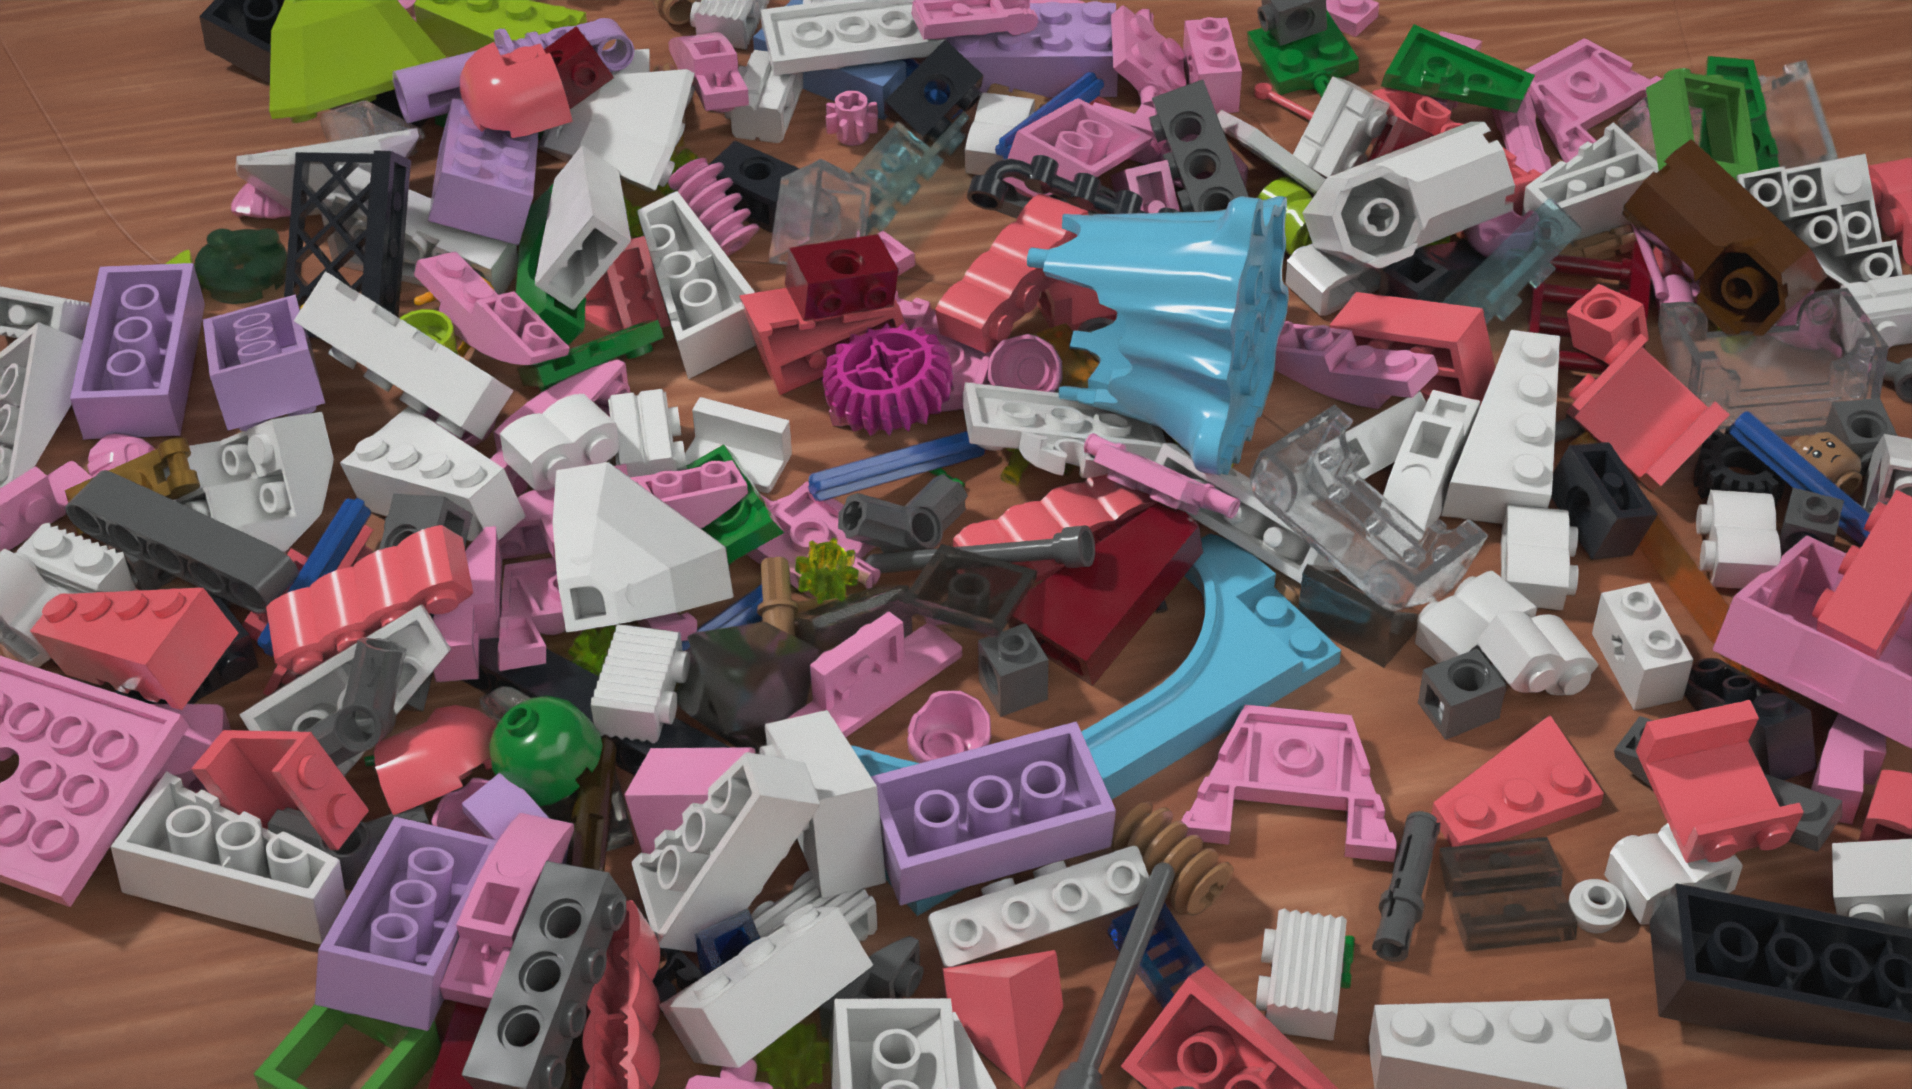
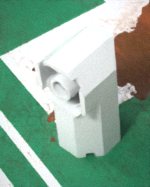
[1302,122,1515,269]

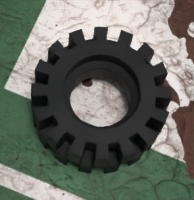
[1693,426,1786,507]

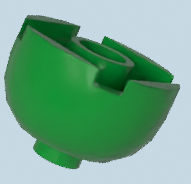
[489,695,603,806]

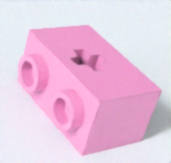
[1183,17,1242,114]

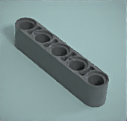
[65,470,298,614]

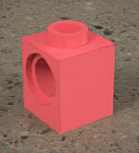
[1567,284,1649,362]

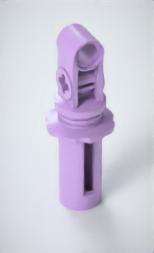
[392,18,635,123]

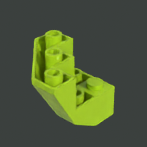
[269,0,447,123]

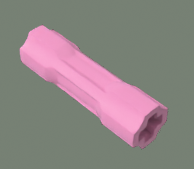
[1492,92,1552,174]

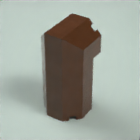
[1622,139,1828,336]

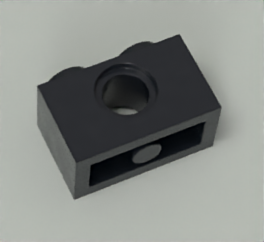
[884,40,984,148]
[708,140,808,236]
[1551,442,1658,560]

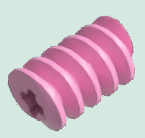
[668,158,760,256]

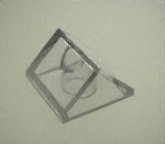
[769,159,872,264]

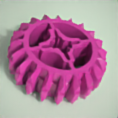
[823,322,954,436]

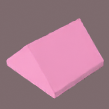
[624,747,755,854]

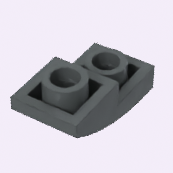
[819,936,924,1040]

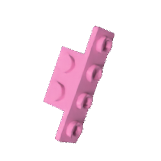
[0,461,93,552]
[787,611,962,738]

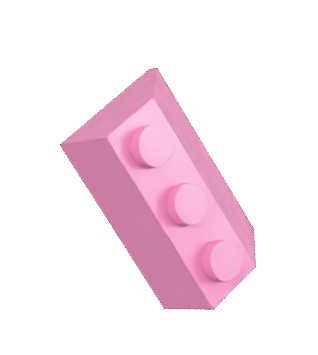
[1003,98,1153,198]

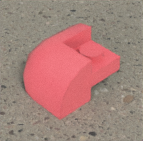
[460,42,573,138]
[374,705,497,816]

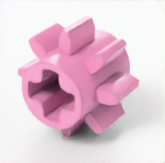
[826,91,878,146]

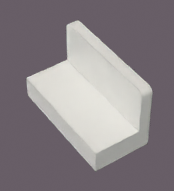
[685,397,792,493]

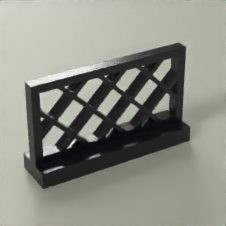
[284,150,411,339]

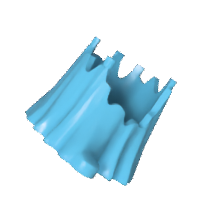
[1027,196,1289,475]

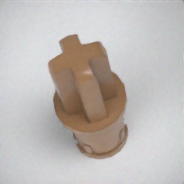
[757,557,798,661]

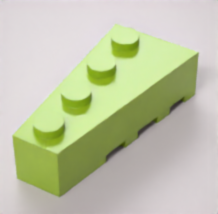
[413,0,587,57]

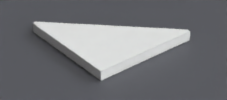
[1217,110,1326,195]

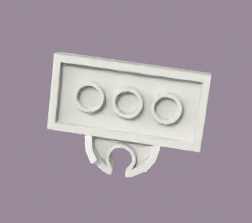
[760,0,945,76]
[962,382,1166,478]

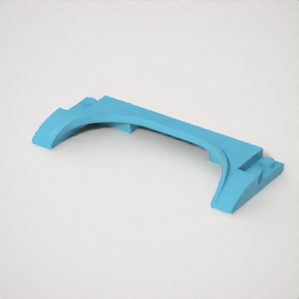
[851,534,1341,916]

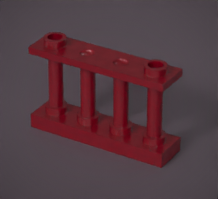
[1525,228,1653,375]

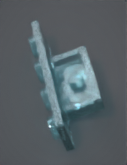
[845,112,970,237]
[1442,198,1582,325]

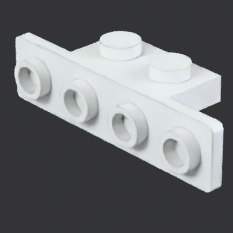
[928,846,1149,968]

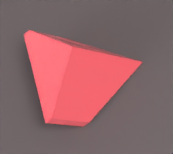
[585,236,670,333]
[942,950,1063,1089]

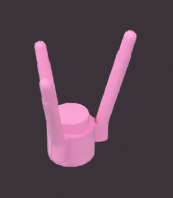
[1632,224,1701,324]

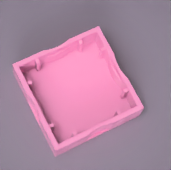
[1713,535,1912,749]

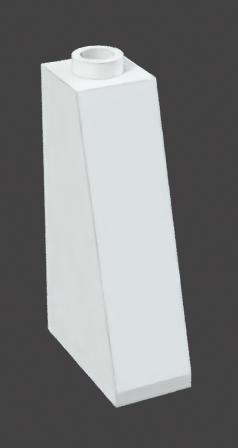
[535,145,631,310]

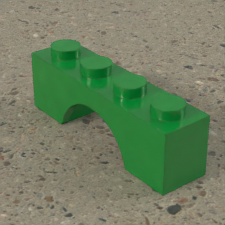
[516,183,586,345]

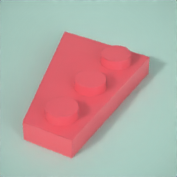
[1431,715,1604,856]

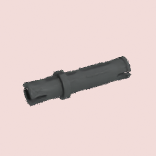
[1372,811,1441,962]

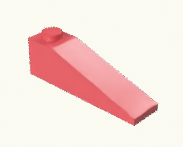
[1121,965,1338,1089]

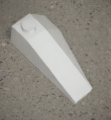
[0,322,83,488]
[239,604,451,777]

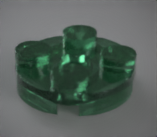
[194,228,287,304]

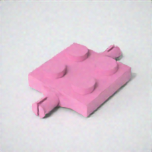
[1111,5,1186,108]
[1084,433,1240,519]
[746,481,880,599]

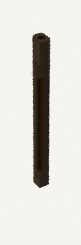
[553,738,617,1089]

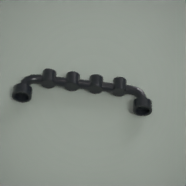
[967,155,1180,214]

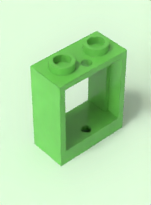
[1646,68,1758,181]
[254,1004,442,1089]

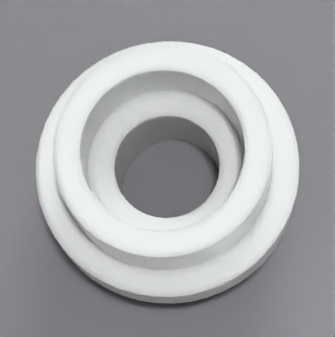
[1568,879,1626,933]

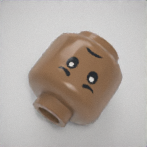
[1791,432,1862,497]

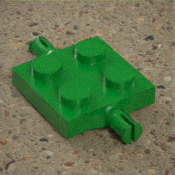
[1247,9,1359,98]

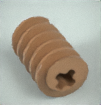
[1111,801,1234,916]

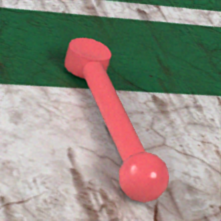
[1254,82,1314,120]

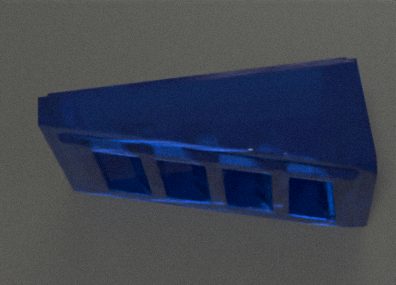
[1107,903,1205,1008]

